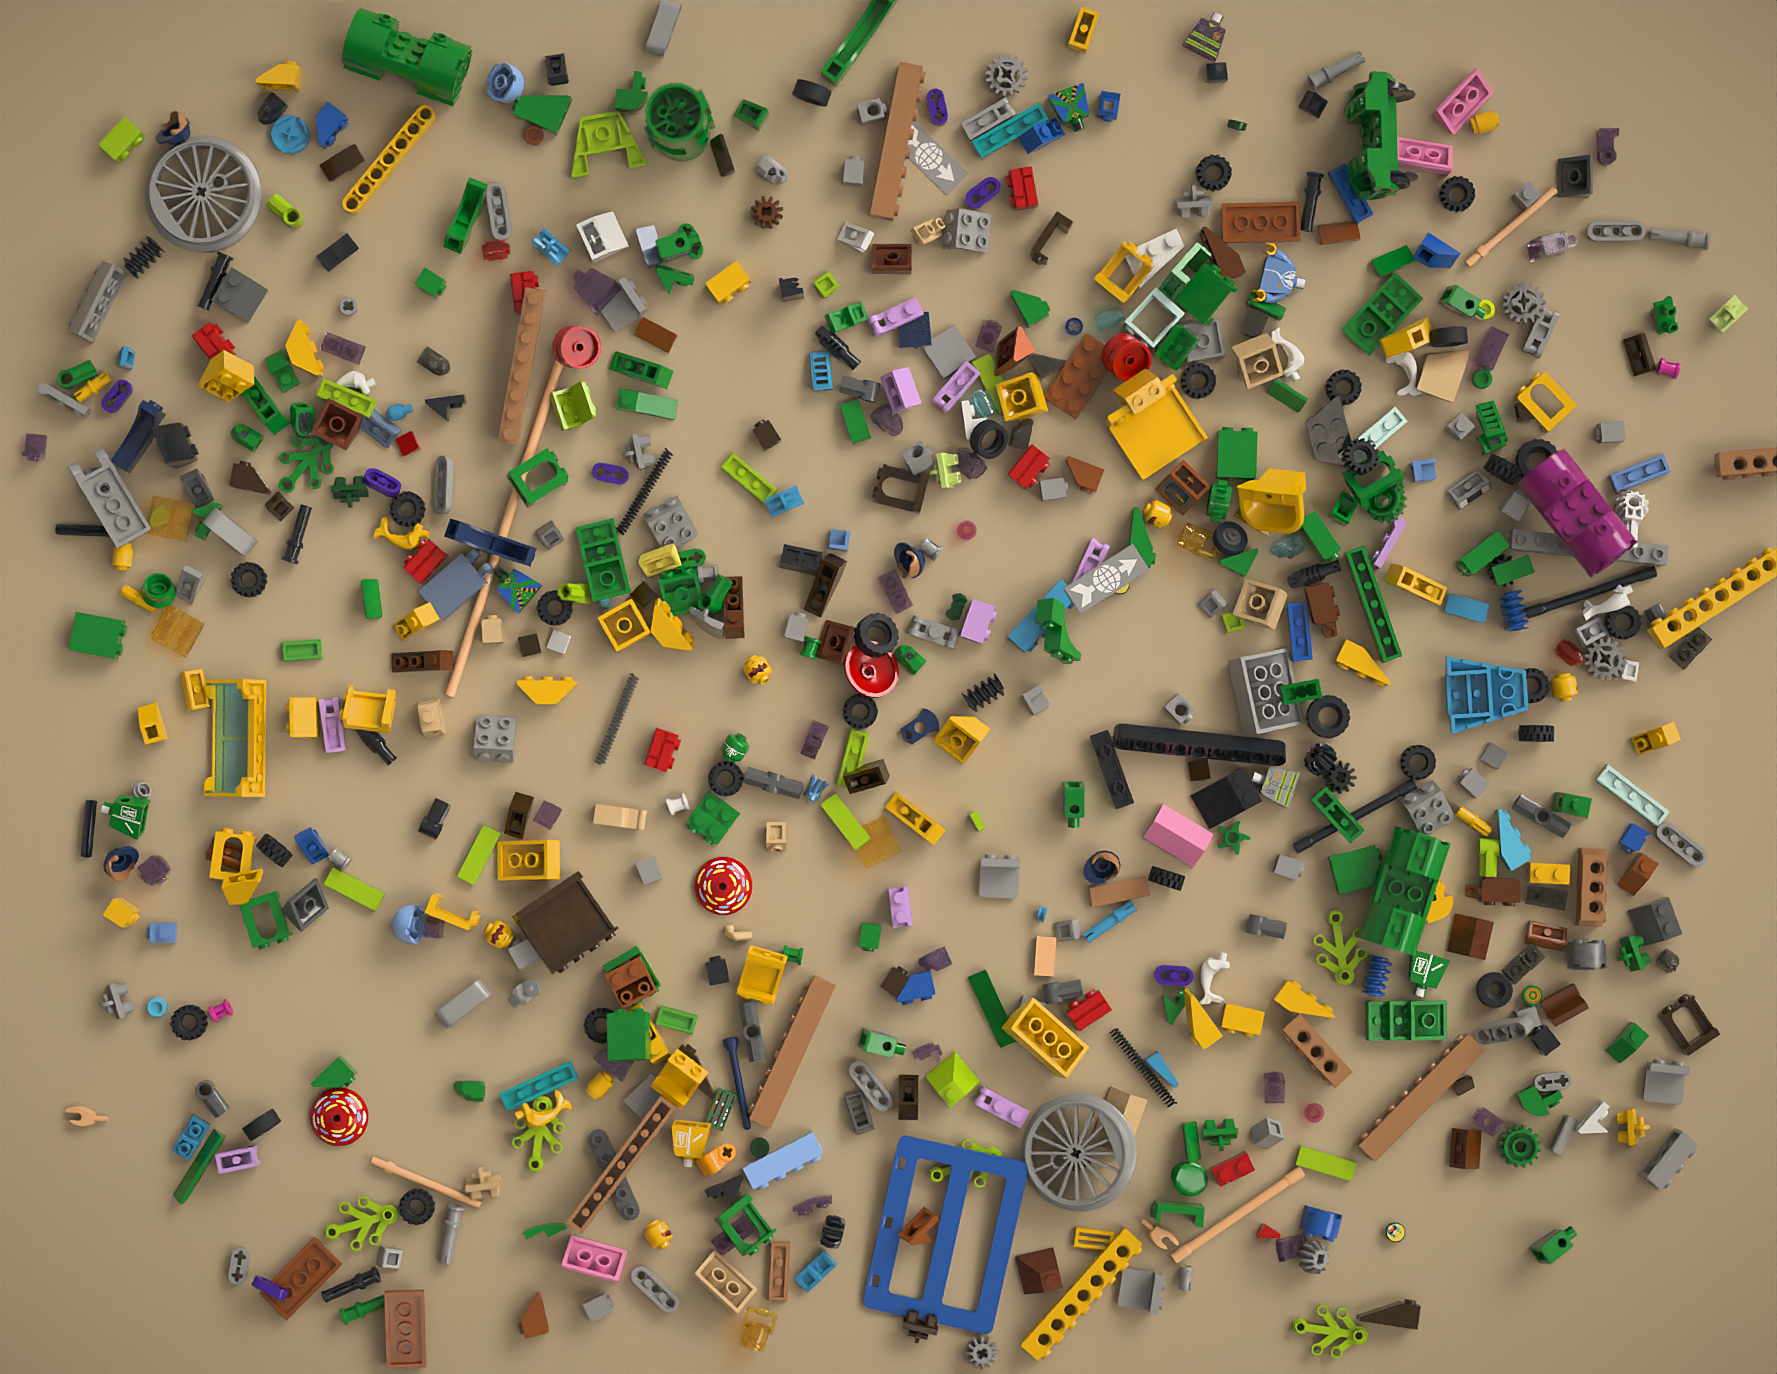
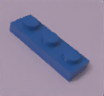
[1327,163,1373,224]
[1287,601,1313,662]

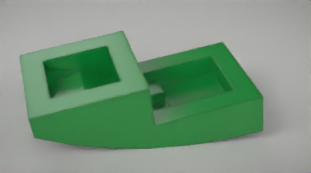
[824,302,869,334]
[840,399,871,444]
[523,1223,567,1239]

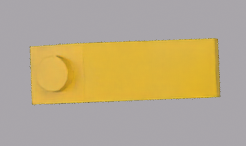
[1384,564,1447,605]
[885,792,946,845]
[1184,988,1222,1050]

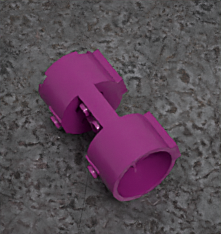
[1518,448,1638,578]

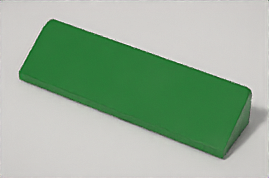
[968,969,1016,1048]
[173,1129,226,1204]

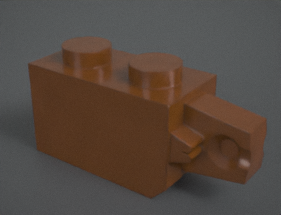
[1304,582,1340,639]
[1465,878,1521,906]

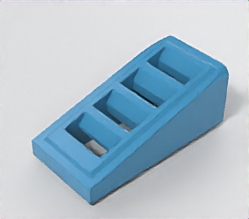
[117,346,135,370]
[810,351,833,392]
[1145,1051,1179,1088]

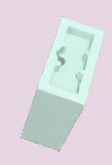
[1124,287,1185,349]

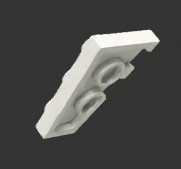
[1125,229,1184,289]

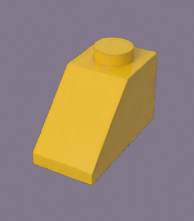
[221,869,263,905]

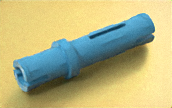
[1082,900,1137,943]

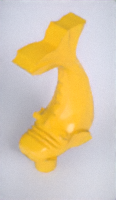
[373,516,430,550]
[515,1090,572,1128]

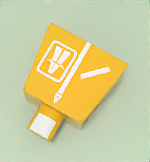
[672,1119,711,1167]

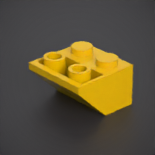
[198,350,254,402]
[286,698,319,738]

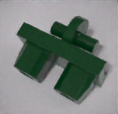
[331,476,369,508]

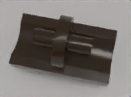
[902,1309,938,1344]

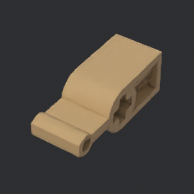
[593,804,647,830]

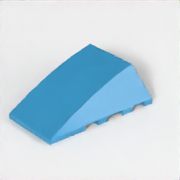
[1445,656,1529,734]

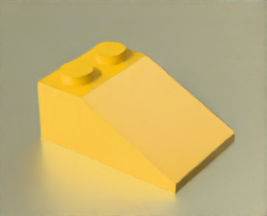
[497,840,560,881]

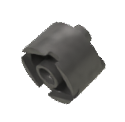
[1566,940,1607,970]

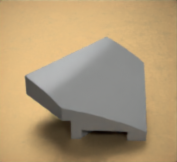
[689,607,724,639]

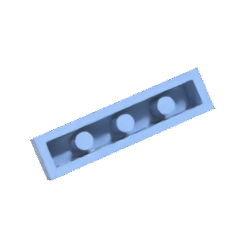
[743,1131,823,1190]

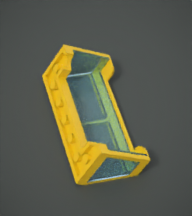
[203,679,266,797]

